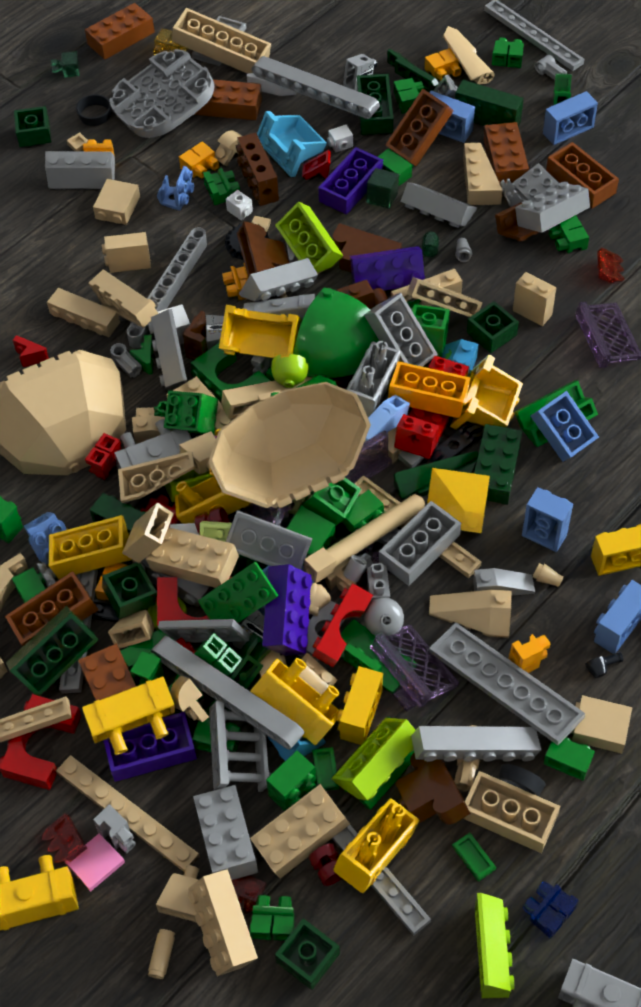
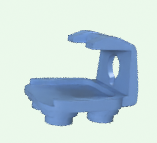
[157,166,194,210]
[24,512,67,564]

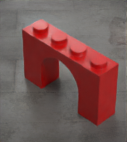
[157,577,239,626]
[0,694,82,790]

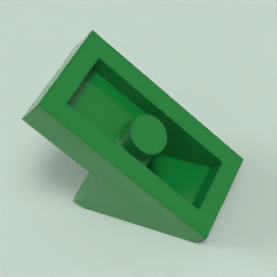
[130,335,154,374]

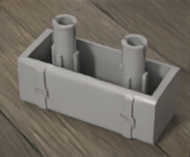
[244,294,315,320]
[346,341,401,417]
[114,419,191,469]
[558,959,641,1007]

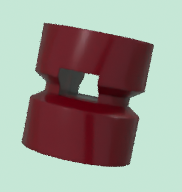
[194,506,230,535]
[308,844,343,886]

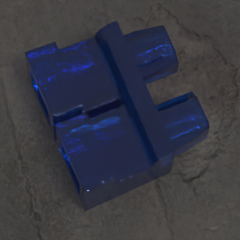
[523,881,579,939]

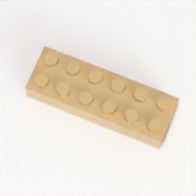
[172,8,271,74]

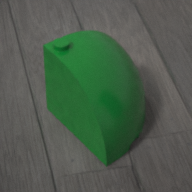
[293,287,379,378]

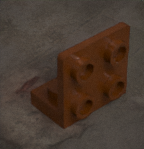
[495,202,539,241]
[182,310,207,360]

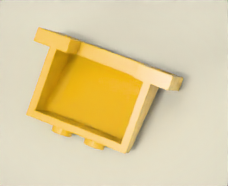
[450,355,523,430]

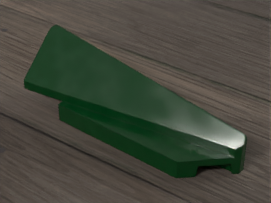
[387,49,439,93]
[394,451,478,500]
[202,632,272,717]

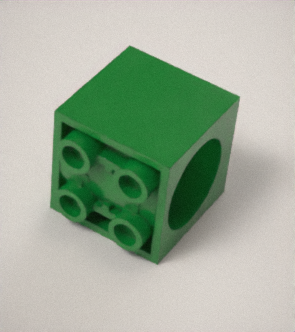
[412,304,450,357]
[164,390,219,435]
[297,478,362,526]
[286,506,335,566]

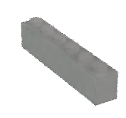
[411,726,541,762]

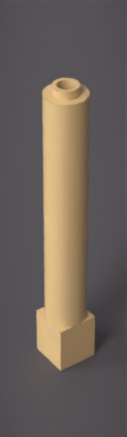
[303,494,425,583]

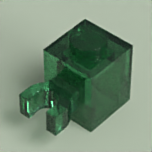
[51,51,80,78]

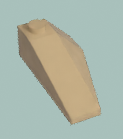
[118,451,195,503]
[429,590,511,638]

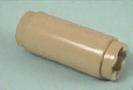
[148,929,175,979]

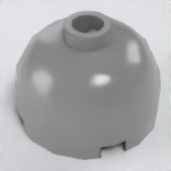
[363,597,404,638]

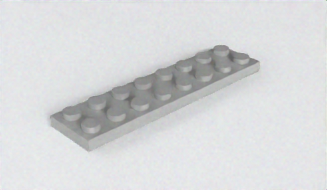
[429,623,585,745]

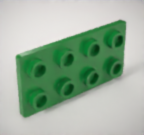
[198,562,278,623]
[340,620,417,694]

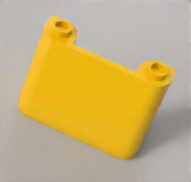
[219,305,302,358]

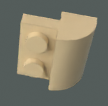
[299,653,337,695]
[170,676,209,722]

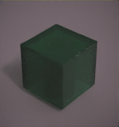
[366,168,399,209]

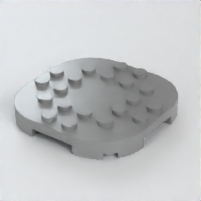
[110,49,214,138]

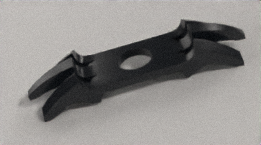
[423,424,483,464]

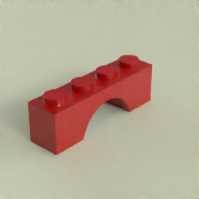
[312,583,373,667]

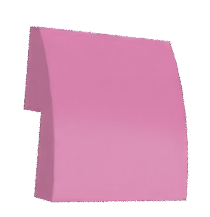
[65,834,125,892]

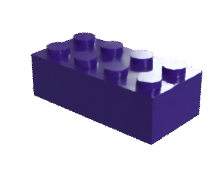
[318,147,383,215]
[350,246,425,290]
[262,564,312,656]
[104,711,197,782]

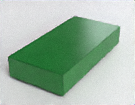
[312,747,339,791]
[452,832,496,882]

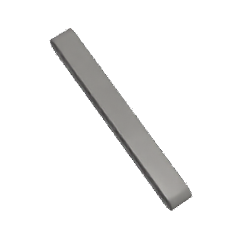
[252,56,380,119]
[127,227,207,348]
[151,636,304,750]

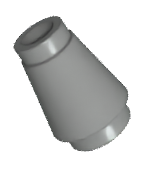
[455,238,472,262]

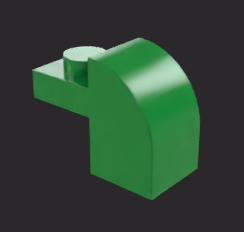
[553,73,572,106]

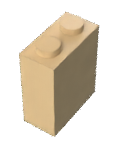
[93,179,140,225]
[102,232,151,273]
[513,272,556,326]
[122,503,174,563]
[571,695,632,754]

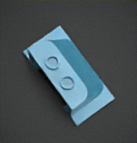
[257,111,327,177]

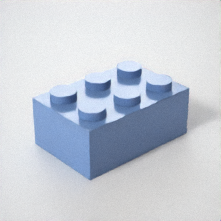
[430,91,475,143]
[543,91,598,145]
[531,391,599,462]
[522,487,573,552]
[594,580,641,655]

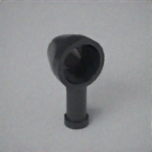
[585,652,624,678]

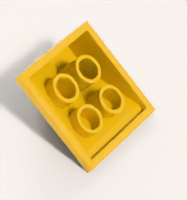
[427,468,490,533]

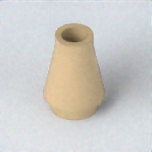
[533,563,563,587]

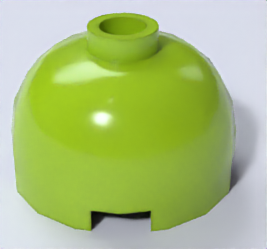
[271,354,308,388]

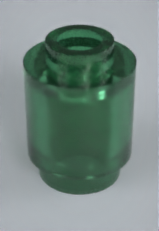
[421,232,439,257]

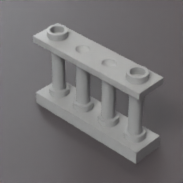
[209,701,271,792]

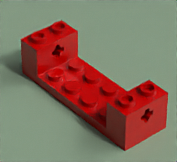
[394,355,469,459]

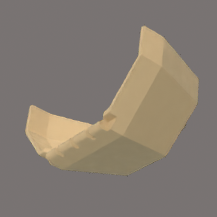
[0,350,126,475]
[209,382,371,508]

